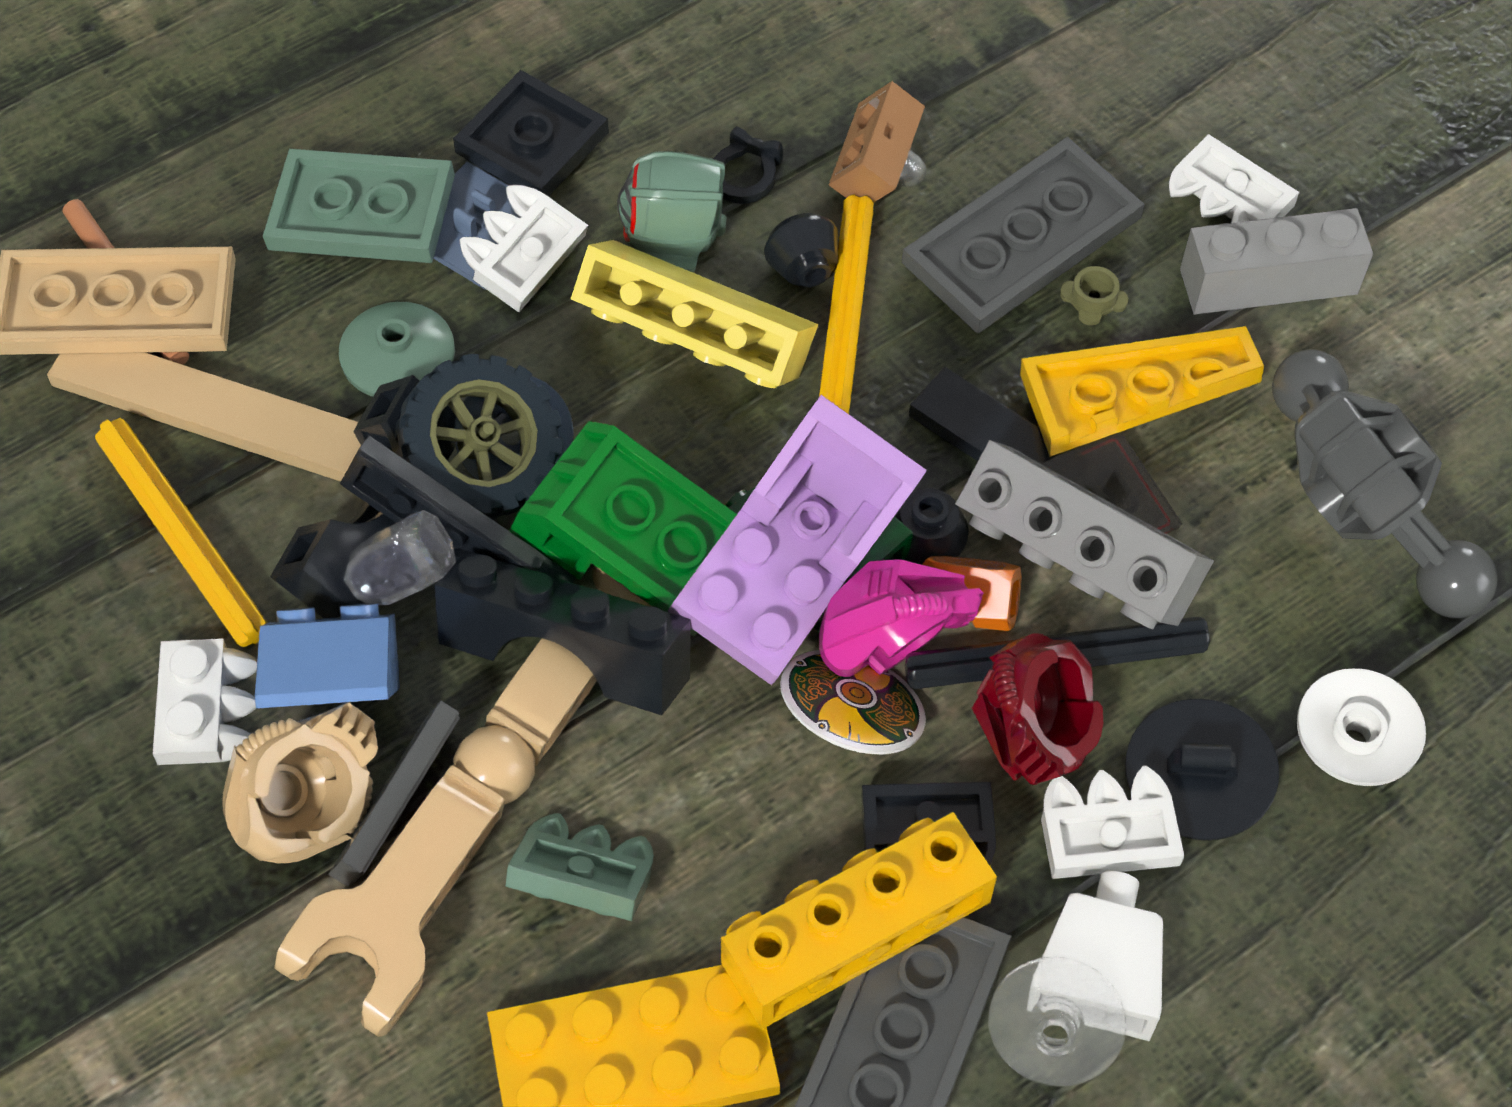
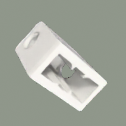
[1025,871,1163,1041]

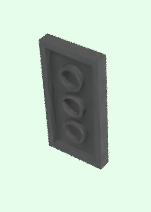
[902,137,1145,334]
[795,917,1011,1107]

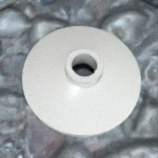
[1297,668,1426,786]

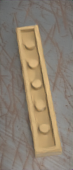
[47,352,361,482]

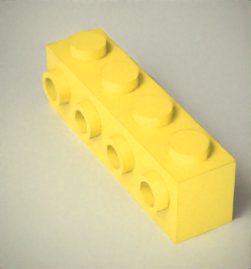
[571,240,818,388]

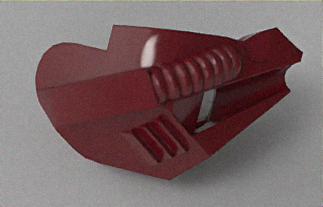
[972,633,1103,785]

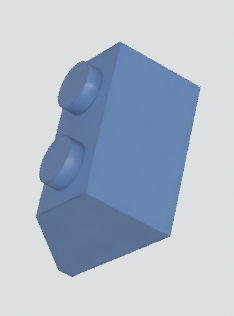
[255,603,400,708]

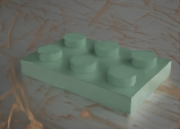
[263,149,455,263]

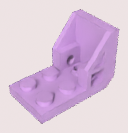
[668,395,927,685]

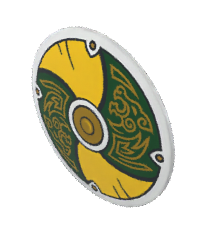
[780,650,926,754]

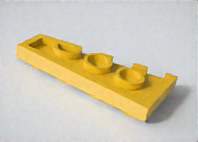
[1020,326,1264,457]

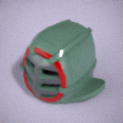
[617,151,726,273]

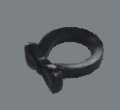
[713,126,784,204]

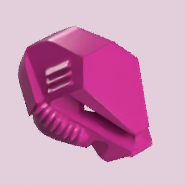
[819,560,983,677]

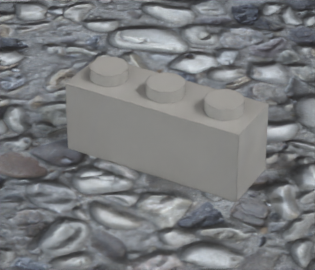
[1180,208,1373,314]

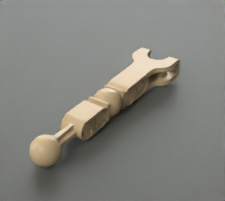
[275,564,651,1037]

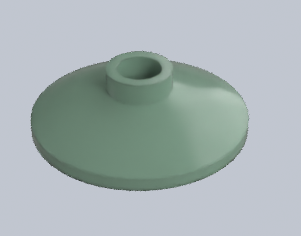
[339,302,455,397]

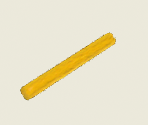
[819,194,874,414]
[95,418,268,647]

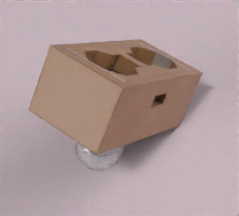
[829,81,927,202]

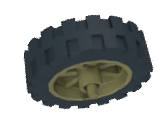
[394,354,563,520]

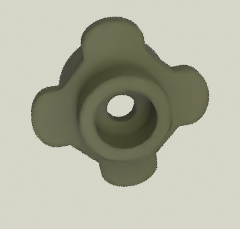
[1060,266,1128,326]

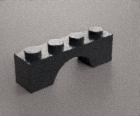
[270,375,456,619]
[435,551,691,716]

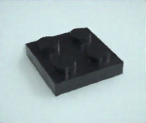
[453,70,609,197]

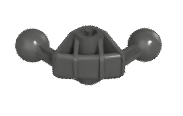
[1272,349,1498,618]

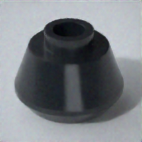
[764,213,838,287]
[895,488,969,565]

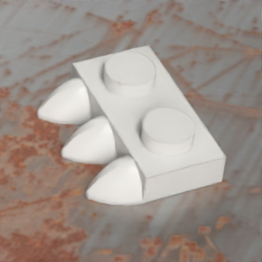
[1169,134,1299,223]
[460,185,588,312]
[153,639,257,765]
[1041,766,1184,879]

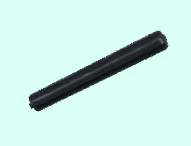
[905,616,1210,689]

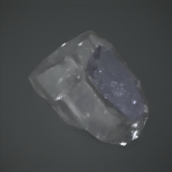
[344,510,456,605]

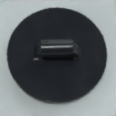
[1125,699,1279,840]

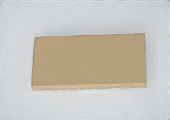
[0,246,236,355]

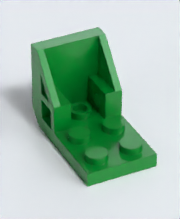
[509,421,737,636]

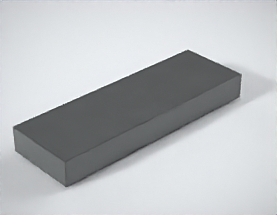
[328,700,460,887]

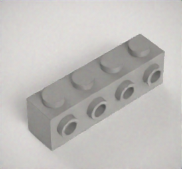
[955,440,1214,629]

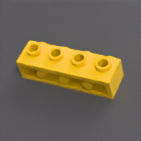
[721,812,997,1030]

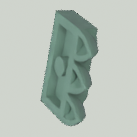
[505,813,654,921]

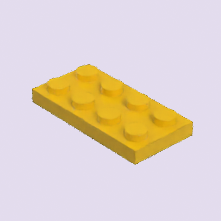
[487,965,780,1107]

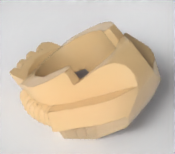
[222,702,378,863]

